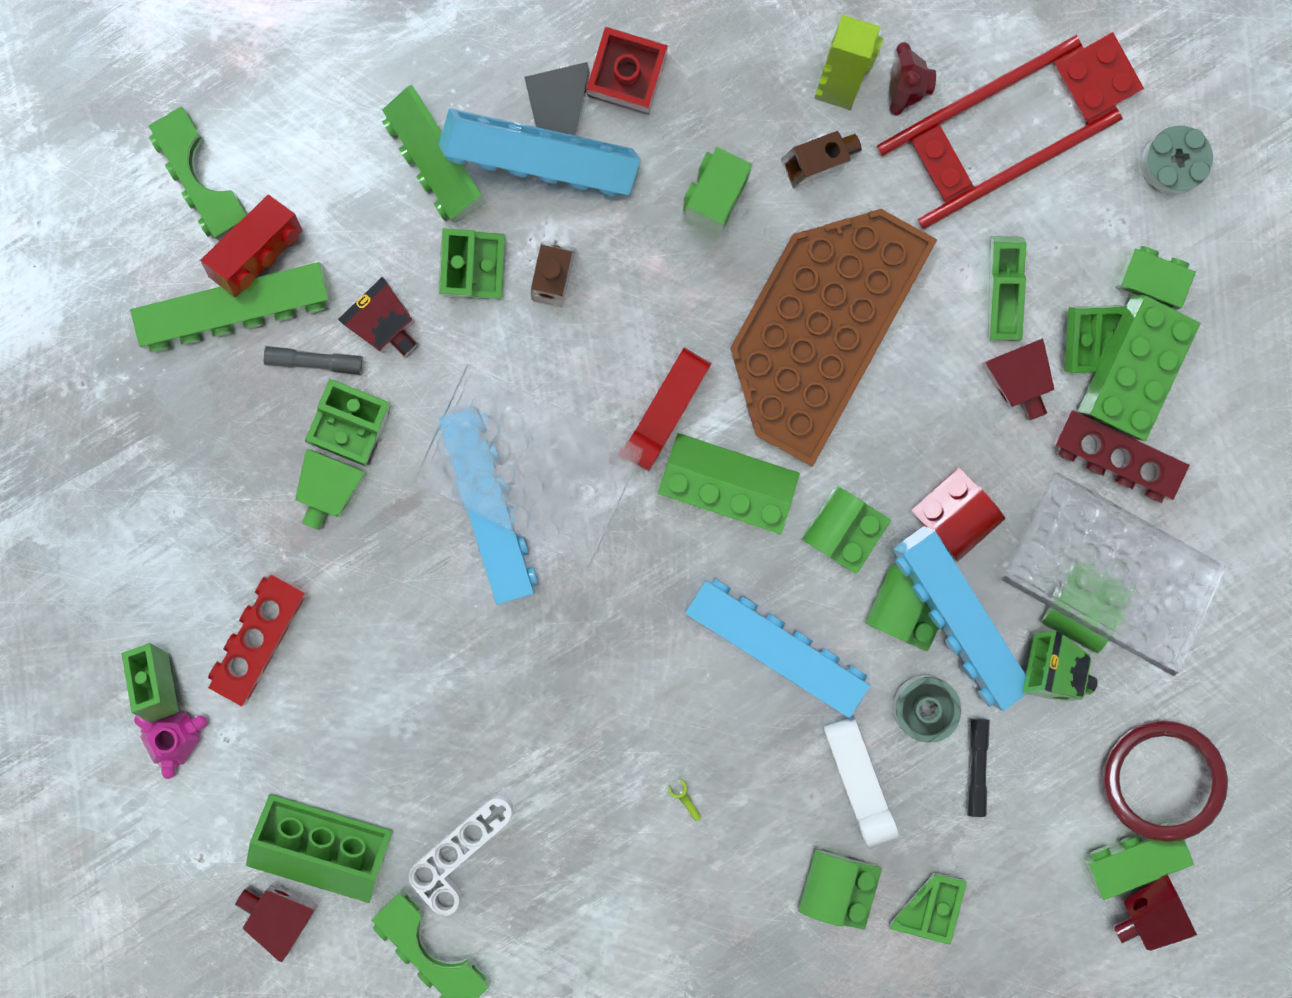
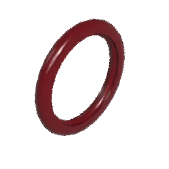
[1103,720,1228,842]

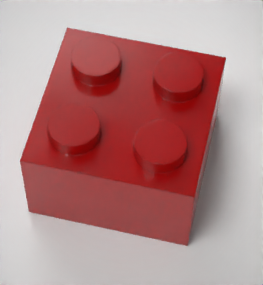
[586,26,668,113]

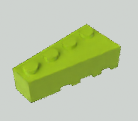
[814,14,884,110]

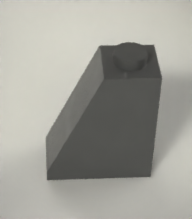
[524,62,590,136]

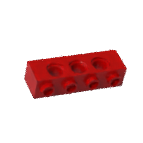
[208,573,309,707]

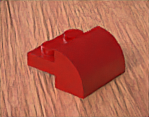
[911,468,1006,562]

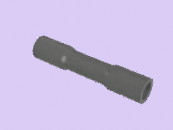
[263,346,363,375]

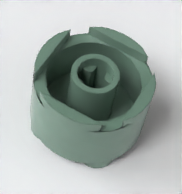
[1141,125,1213,195]
[893,675,961,742]

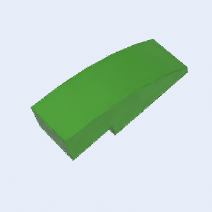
[989,236,1026,340]

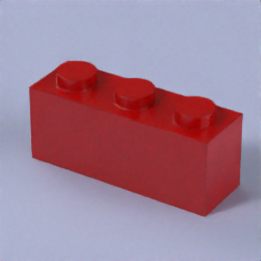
[200,194,303,297]

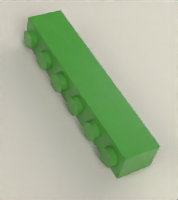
[130,262,332,353]

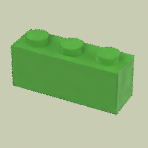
[1084,823,1194,901]

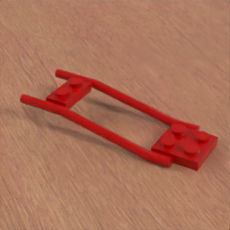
[877,32,1144,230]

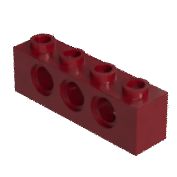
[1051,410,1190,503]

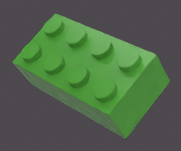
[683,147,753,238]
[1077,295,1201,441]

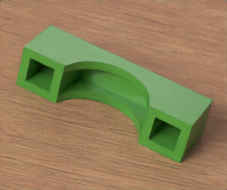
[148,106,248,241]
[371,889,491,998]

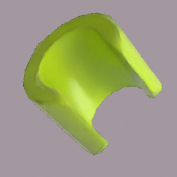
[668,779,701,821]

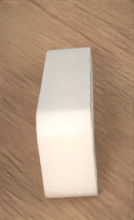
[823,716,900,849]
[409,795,513,916]

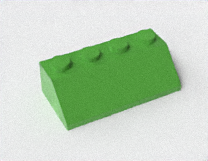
[382,84,486,223]
[657,433,800,534]
[246,794,392,903]

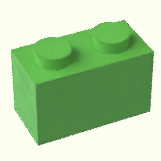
[1116,246,1196,310]
[121,643,179,723]

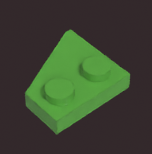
[1064,305,1126,373]
[889,872,967,945]

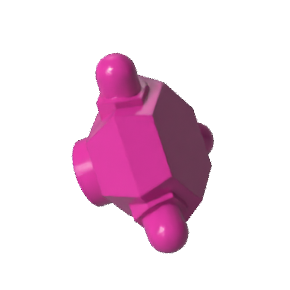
[134,713,208,779]

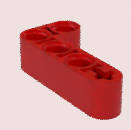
[620,347,712,472]

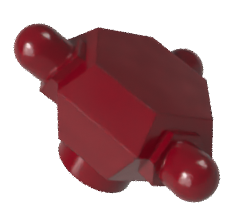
[889,42,936,116]

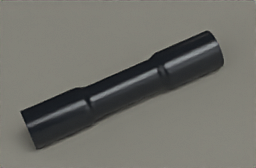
[967,718,990,817]

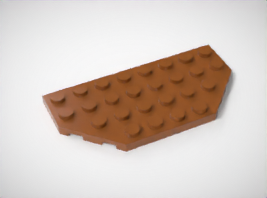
[730,209,937,467]

